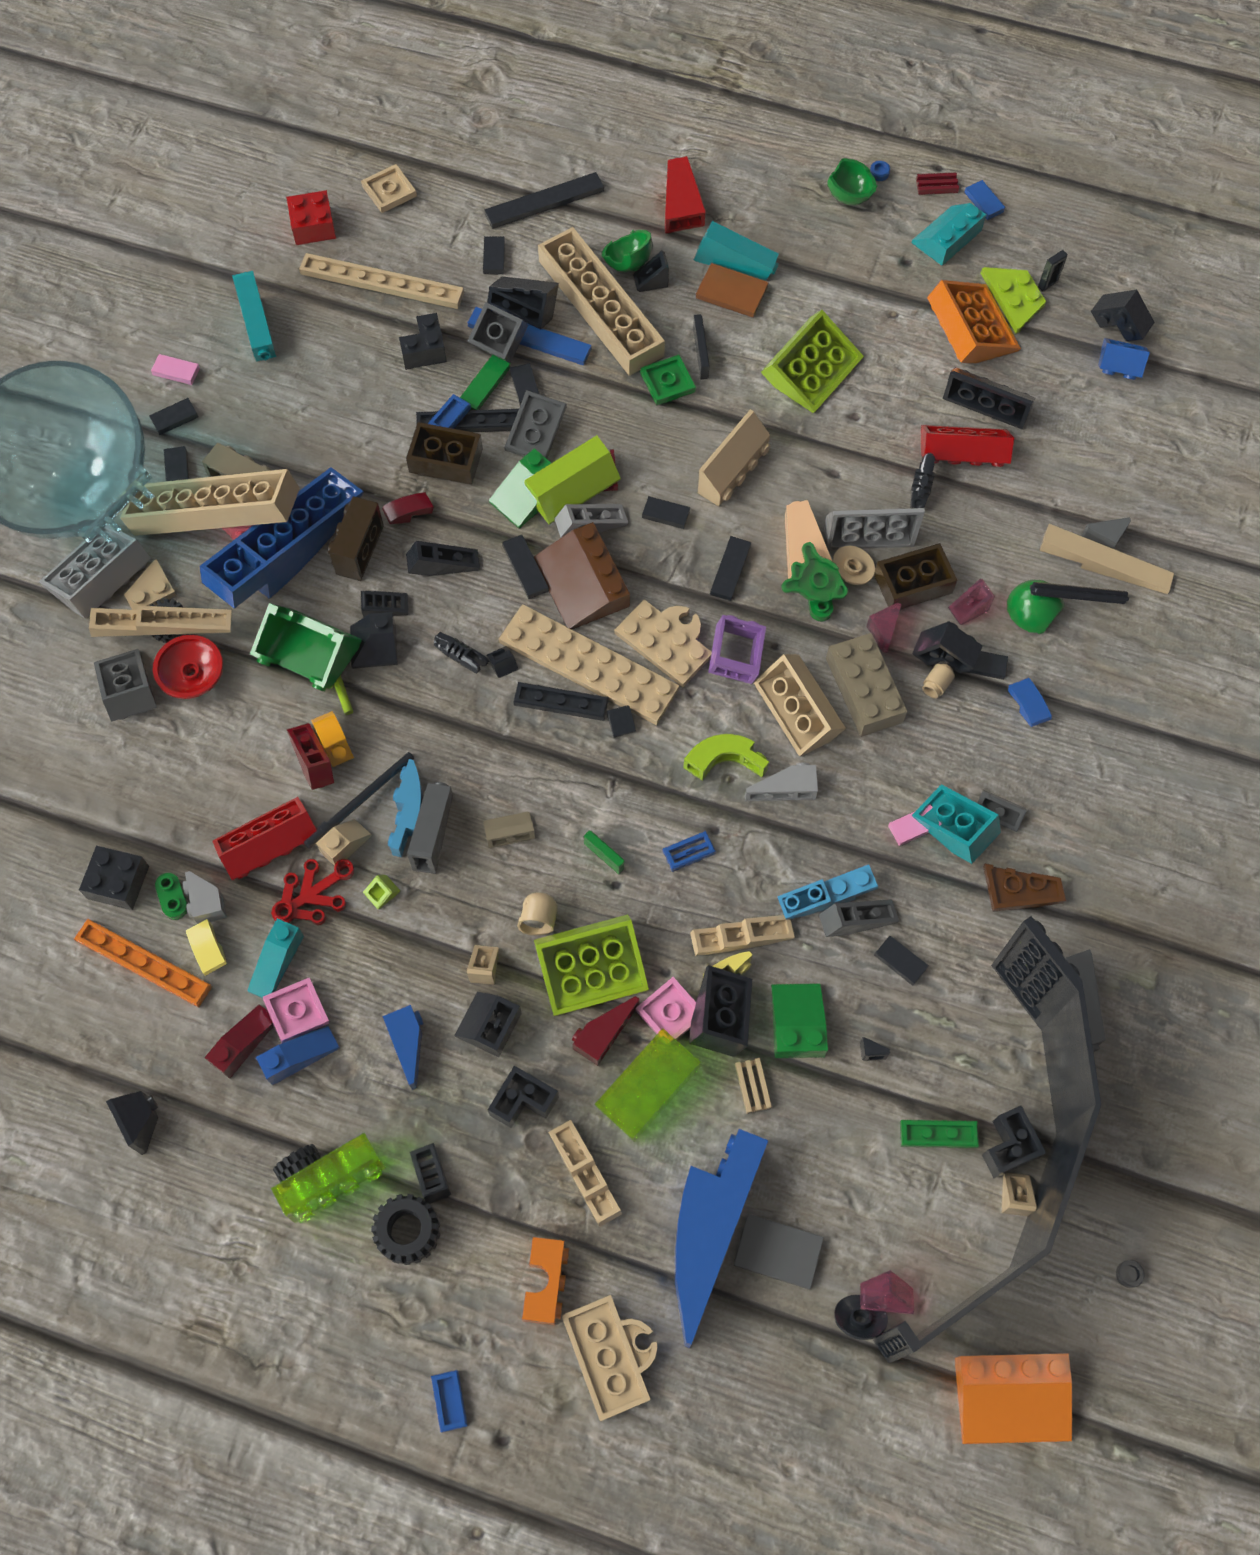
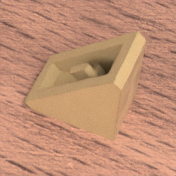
[467,945,499,985]
[1002,1173,1037,1216]

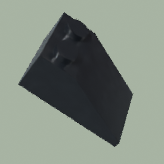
[689,965,753,1057]

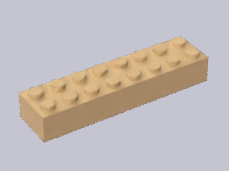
[538,227,665,376]
[120,469,300,536]

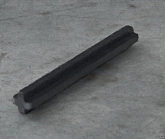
[1030,582,1129,604]

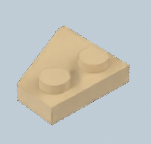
[124,559,177,610]

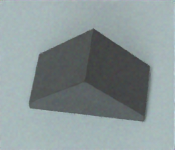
[1082,517,1131,549]

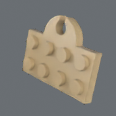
[614,599,712,688]
[561,1295,657,1422]

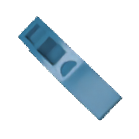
[388,759,423,858]
[777,864,878,920]

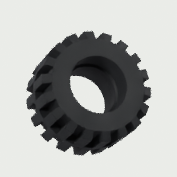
[371,1194,440,1265]

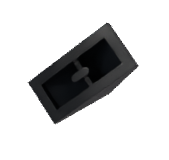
[633,250,669,292]

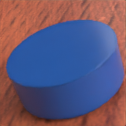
[870,161,890,181]

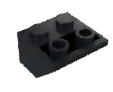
[454,991,522,1057]

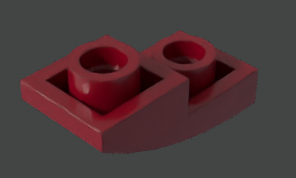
[382,492,434,524]

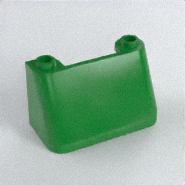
[250,603,362,692]

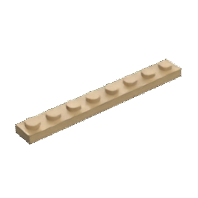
[299,253,464,309]

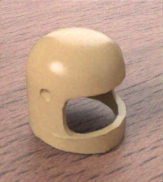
[517,892,557,935]

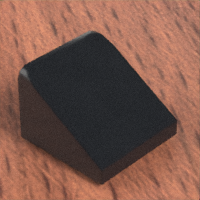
[486,646,518,678]
[607,705,636,738]
[860,1037,890,1061]

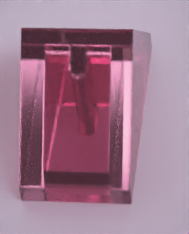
[948,578,995,625]
[866,603,901,653]
[860,1270,914,1314]

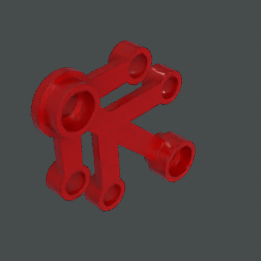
[271,859,355,926]

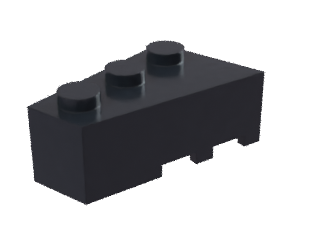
[487,276,559,330]

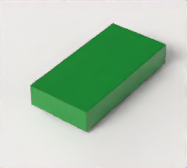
[584,830,624,875]

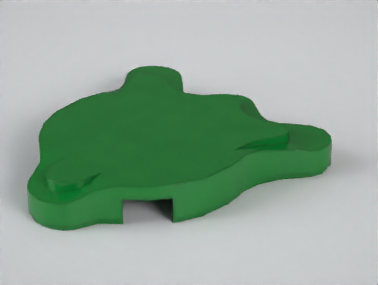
[781,542,848,603]

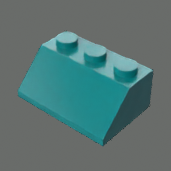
[911,203,986,266]

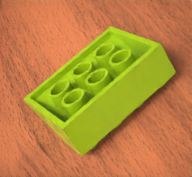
[761,310,864,413]
[534,914,649,1016]

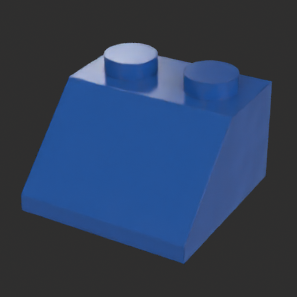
[1098,338,1150,380]

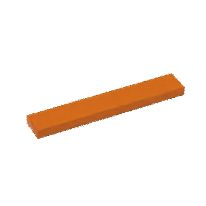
[74,919,212,1008]

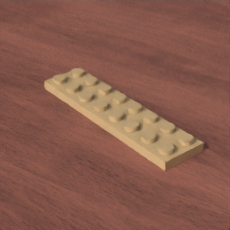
[499,604,679,725]

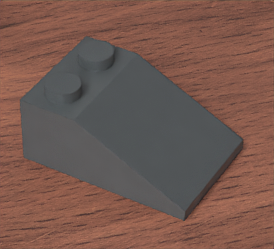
[94,649,157,722]

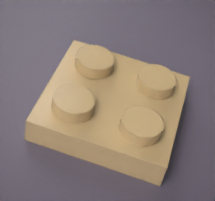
[361,164,417,213]

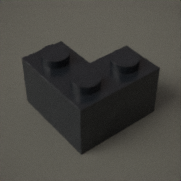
[1091,289,1155,341]
[399,313,447,370]
[912,621,983,673]
[487,1066,559,1128]
[982,1105,1046,1179]

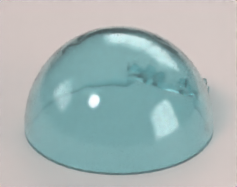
[0,361,154,543]

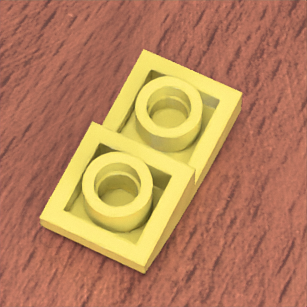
[186,919,227,976]
[703,951,753,976]

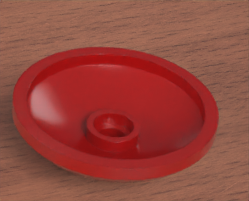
[153,635,223,699]

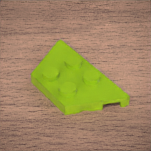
[980,267,1046,334]

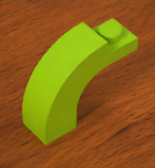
[683,734,769,781]

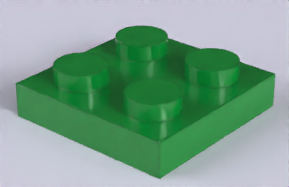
[640,355,696,406]

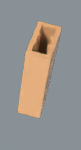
[785,500,832,579]

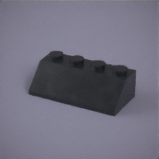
[943,367,1036,429]

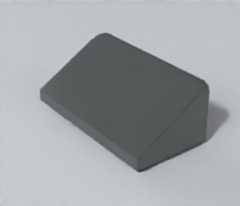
[977,790,1027,832]

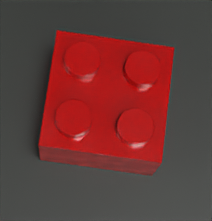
[286,190,336,245]

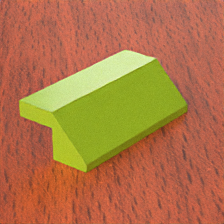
[524,435,621,525]

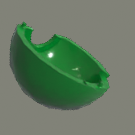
[827,158,878,205]
[602,229,653,272]
[1007,579,1065,634]

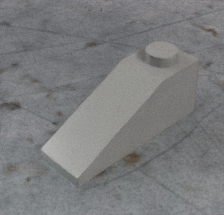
[554,504,628,538]
[745,762,818,801]

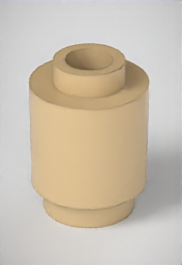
[922,664,955,698]

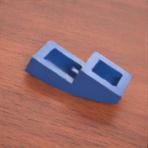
[1008,678,1052,727]

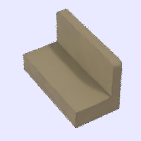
[483,812,535,848]

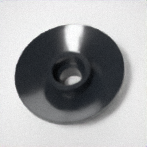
[834,1295,888,1340]

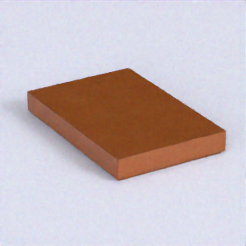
[696,263,769,318]

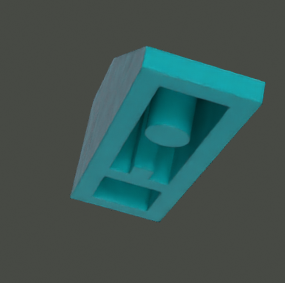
[247,918,304,998]

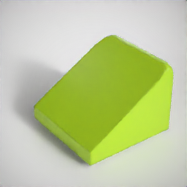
[363,875,400,909]

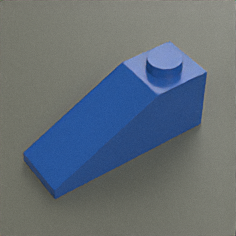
[382,1005,424,1090]
[256,1026,340,1086]

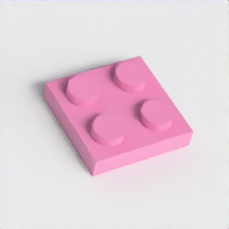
[263,977,329,1043]
[636,977,696,1047]

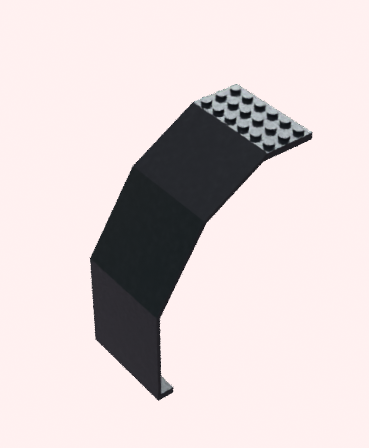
[873,916,1101,1363]

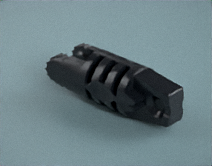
[910,453,936,509]
[434,632,490,674]

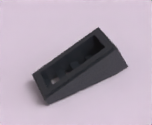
[361,591,408,618]
[410,1143,451,1204]

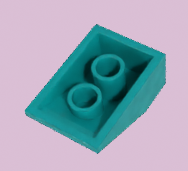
[912,784,1001,864]

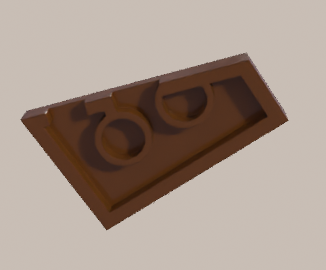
[983,863,1066,912]

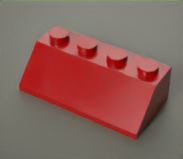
[921,425,1014,467]
[212,797,317,880]

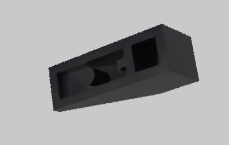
[406,541,480,576]

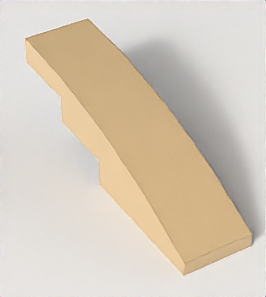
[690,915,795,956]
[549,1120,622,1227]

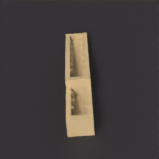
[1040,524,1174,594]
[89,606,232,637]

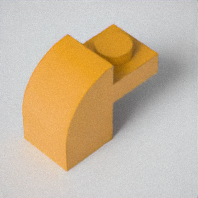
[311,711,354,767]

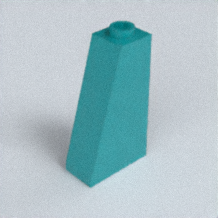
[693,221,779,281]
[232,271,276,362]

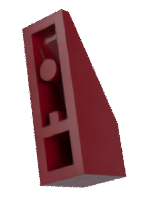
[287,723,334,790]
[572,996,640,1066]
[204,1004,274,1079]

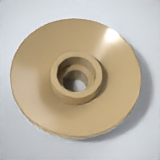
[832,546,875,585]

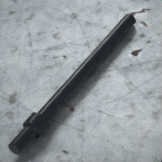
[304,752,414,849]

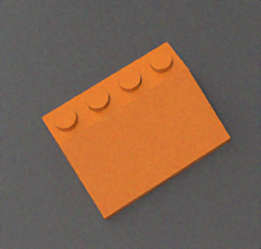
[927,280,1021,364]
[955,1353,1072,1444]

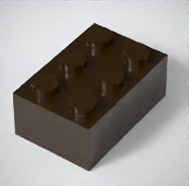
[406,422,483,485]
[328,496,384,581]
[874,543,958,612]

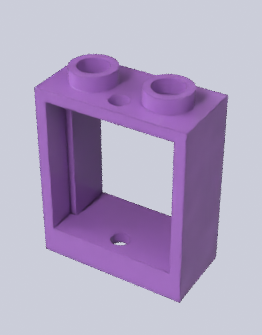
[708,615,766,684]

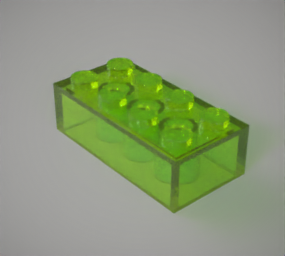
[594,1028,701,1142]
[271,1133,386,1223]

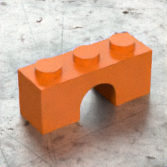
[522,1237,569,1325]

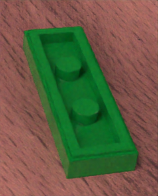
[460,355,510,410]
[900,1120,979,1148]

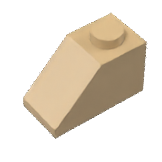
[316,819,372,865]

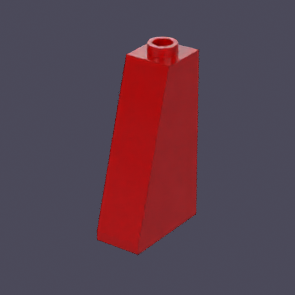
[665,156,706,234]

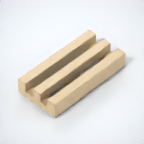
[735,1058,772,1114]

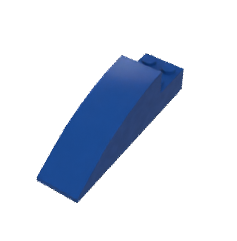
[200,467,363,609]
[675,1129,768,1348]

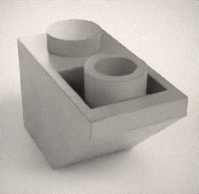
[183,871,227,924]

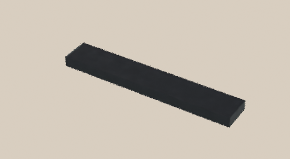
[484,172,604,229]
[416,409,519,432]

